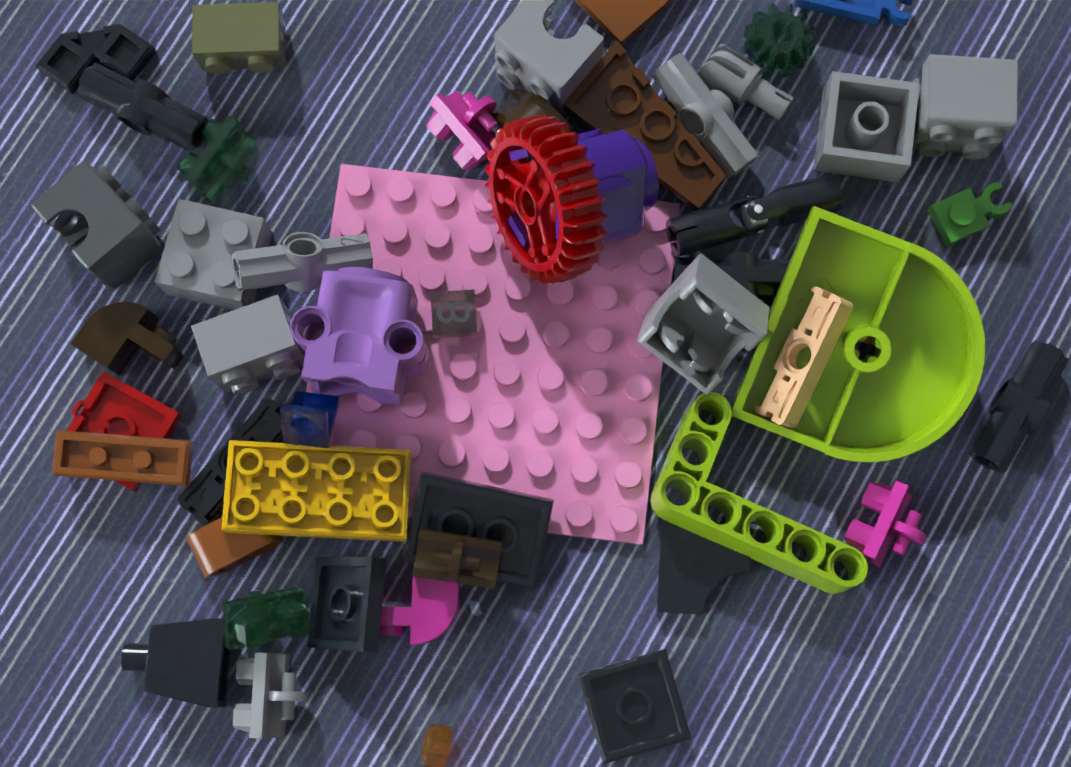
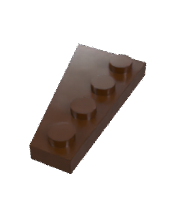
[563,41,726,211]

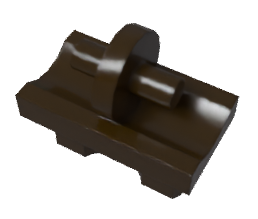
[412,528,503,589]

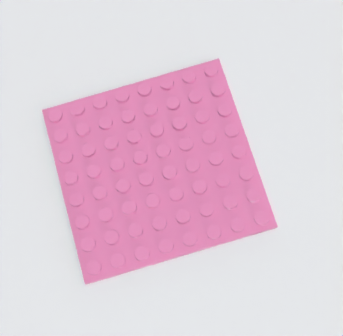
[298,164,680,545]

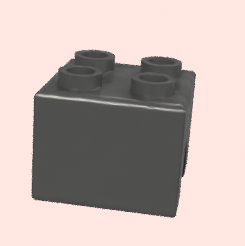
[31,161,163,291]

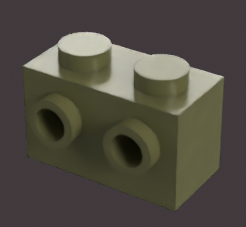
[192,2,286,74]

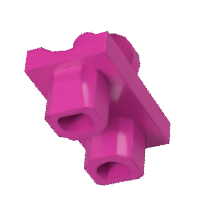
[426,91,498,170]
[844,481,927,569]

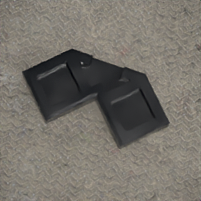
[35,24,157,95]

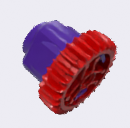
[485,114,659,284]

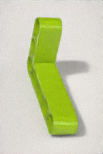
[650,392,868,594]

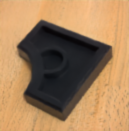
[656,521,752,615]

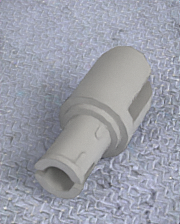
[697,44,794,121]

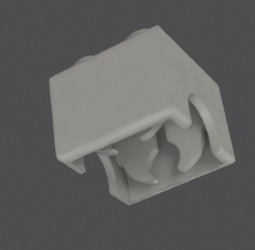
[494,0,604,116]
[912,54,1018,160]
[637,253,769,395]

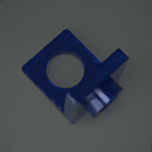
[280,391,339,448]

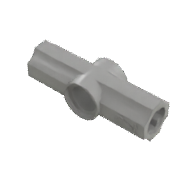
[652,53,759,179]
[232,232,373,292]

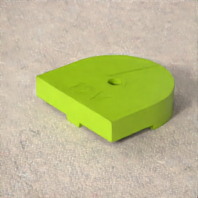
[731,206,985,462]

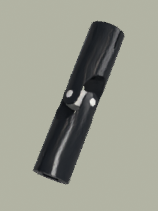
[666,173,843,257]

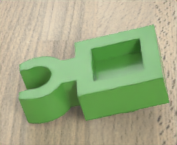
[927,182,1013,247]

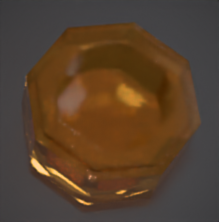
[421,723,453,767]

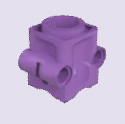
[290,267,430,407]

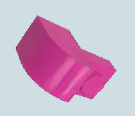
[380,576,461,645]

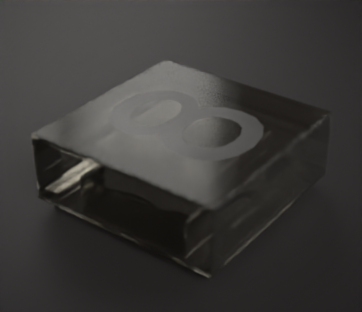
[430,289,478,339]

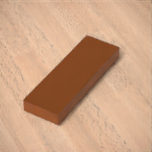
[52,430,194,486]

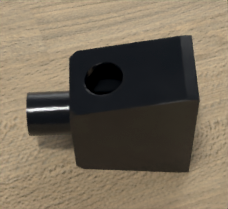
[121,618,234,708]

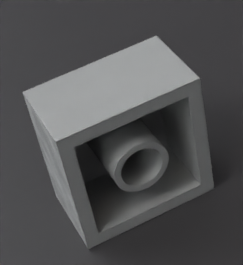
[813,71,919,183]
[154,199,273,310]
[191,294,305,395]

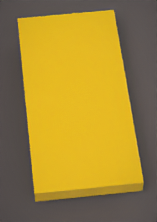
[221,440,411,542]

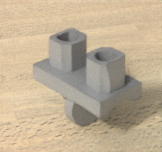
[233,653,309,739]

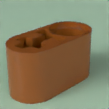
[186,517,284,580]

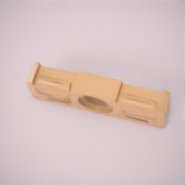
[755,286,853,428]

